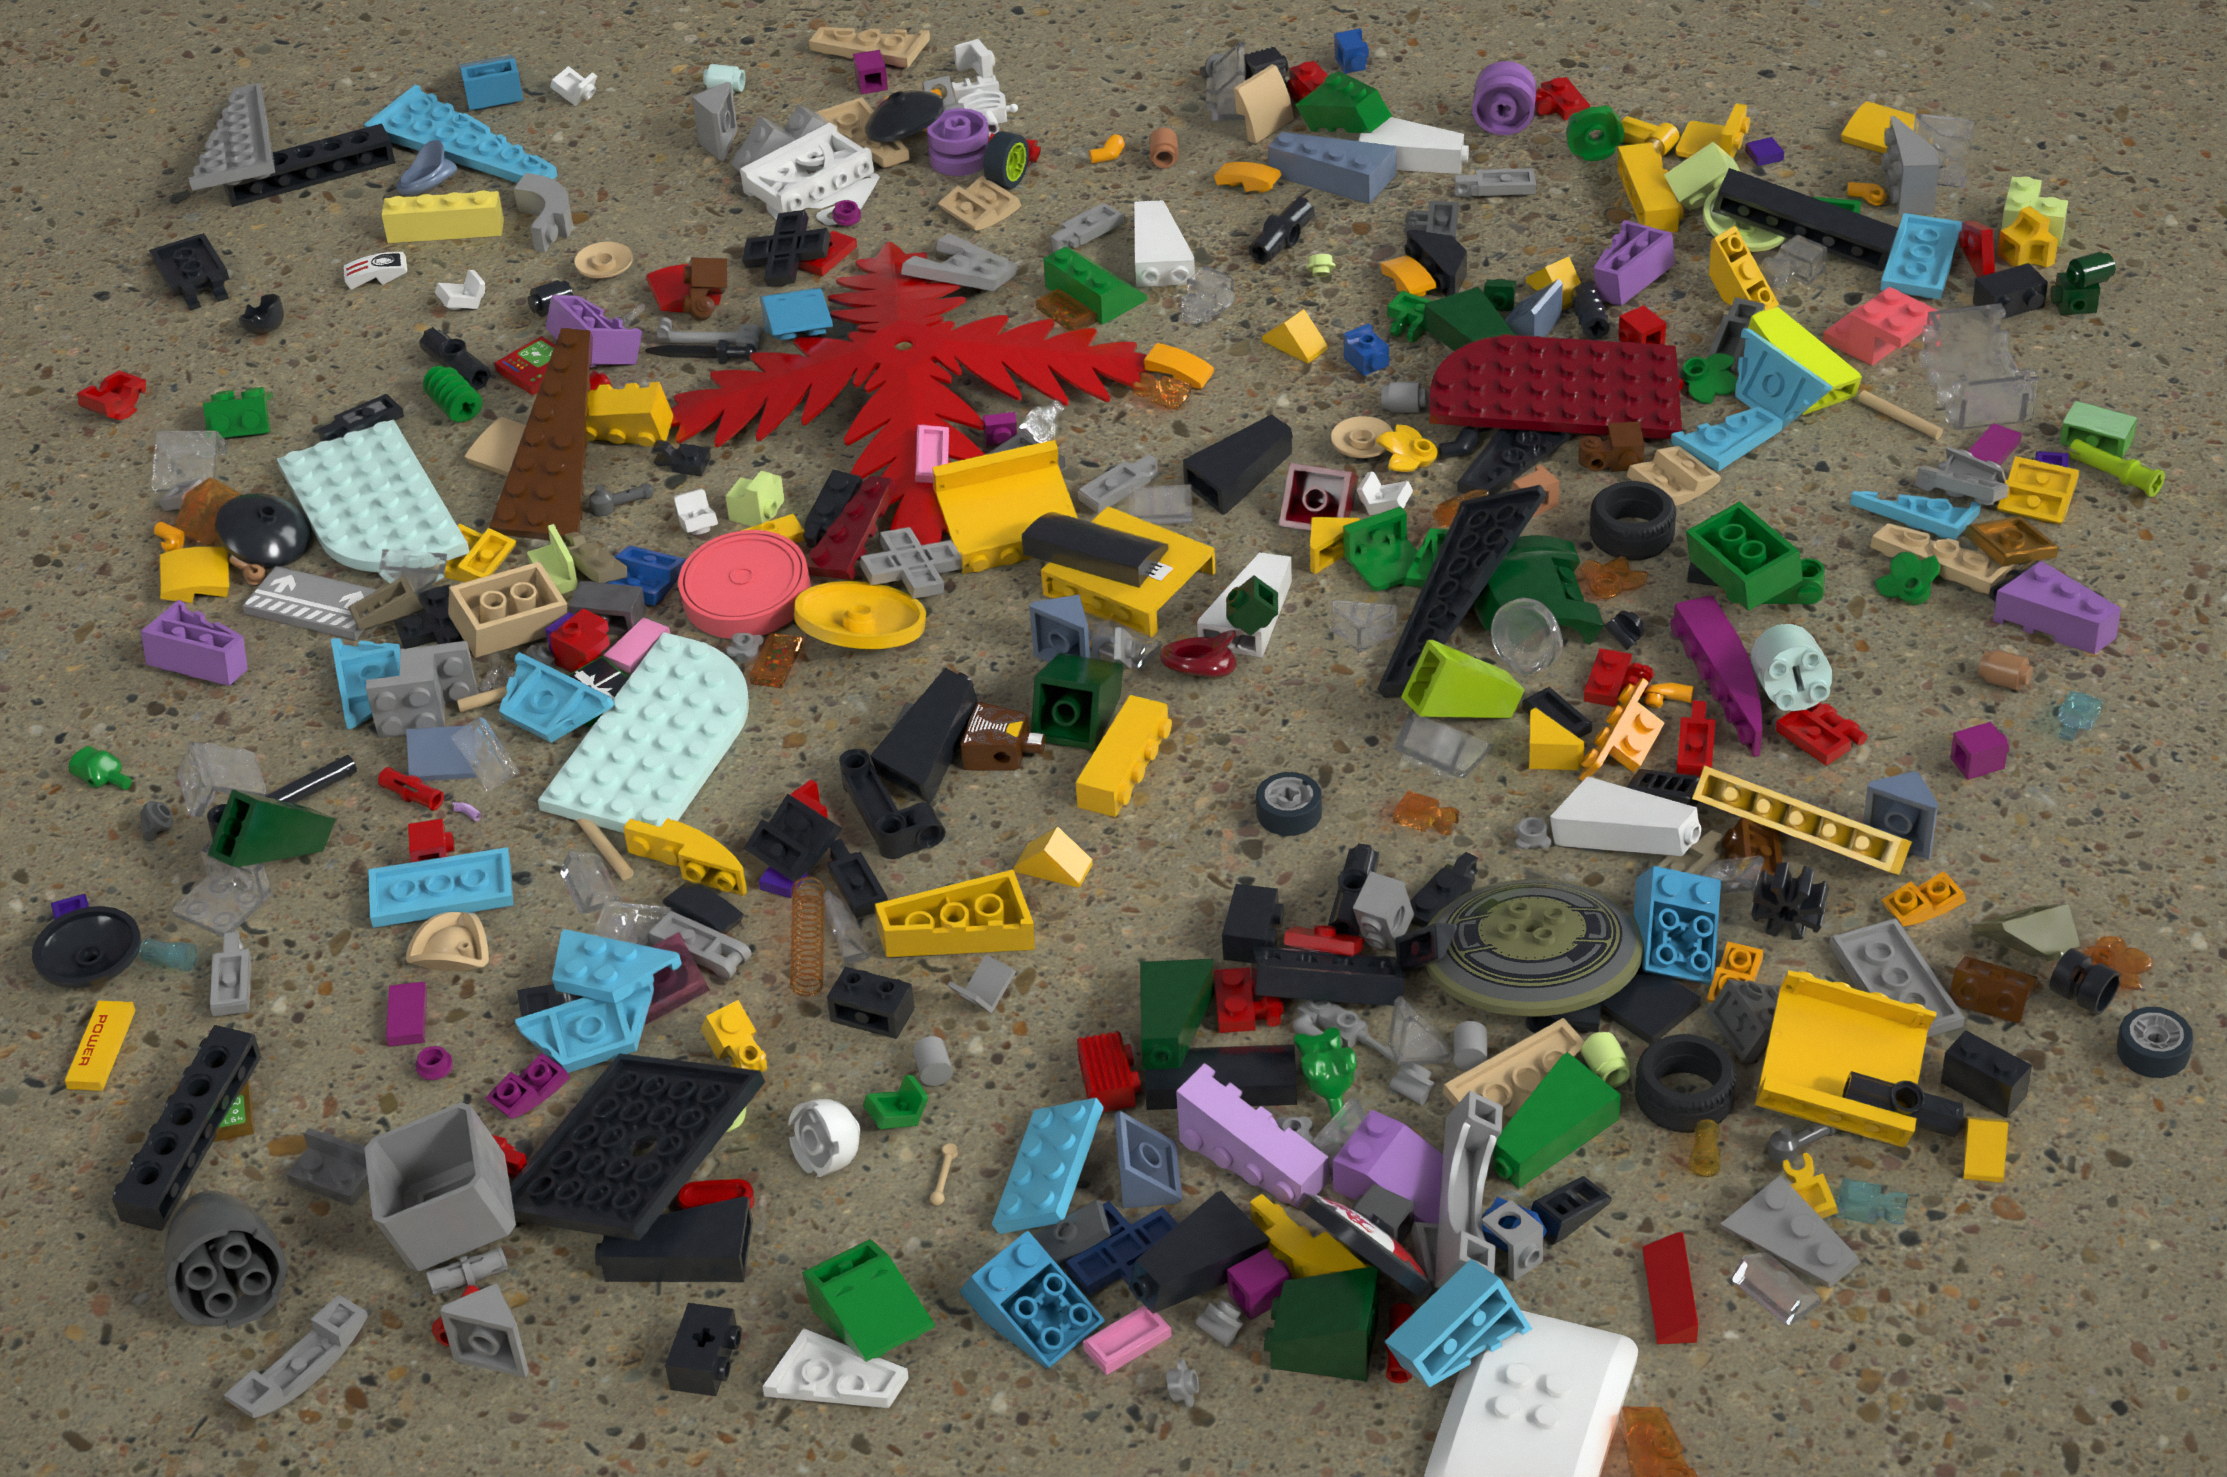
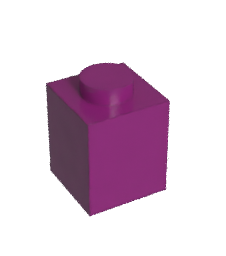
[853,50,888,95]
[1950,721,2009,780]
[1227,1248,1292,1320]

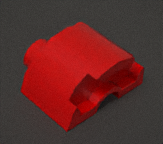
[77,370,146,420]

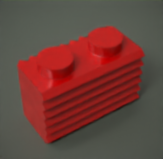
[1077,1030,1141,1112]

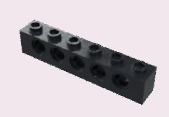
[223,123,395,207]
[112,1025,262,1231]

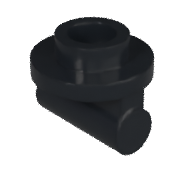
[1604,611,1644,651]

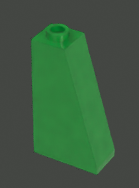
[1492,1052,1621,1189]

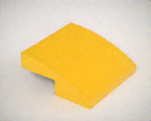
[1841,101,1920,153]
[1997,456,2079,525]
[427,523,516,583]
[159,547,229,603]

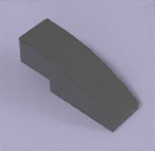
[1707,297,1765,373]

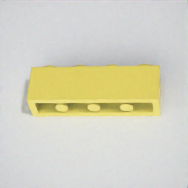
[382,190,504,243]

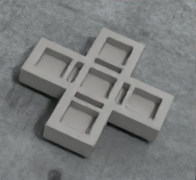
[860,527,962,599]

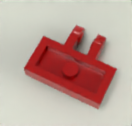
[1535,77,1590,121]
[1584,648,1655,707]

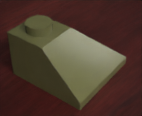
[1972,903,2080,962]

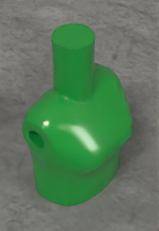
[68,746,132,790]

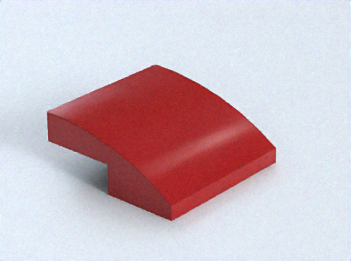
[646,264,722,313]

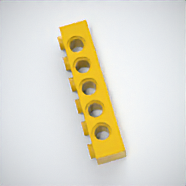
[1692,766,1912,875]

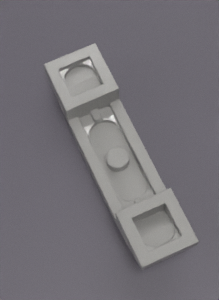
[224,1295,368,1418]

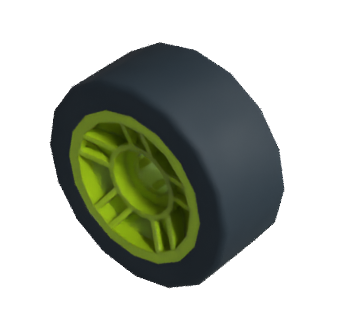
[983,131,1029,189]

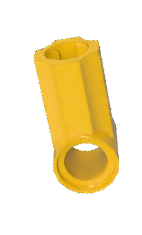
[1621,116,1680,157]

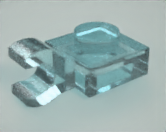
[2057,690,2104,741]

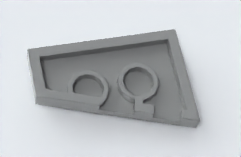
[1720,1175,1860,1288]

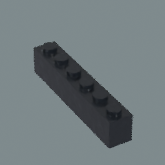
[1712,168,1899,272]

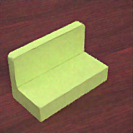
[527,524,578,594]

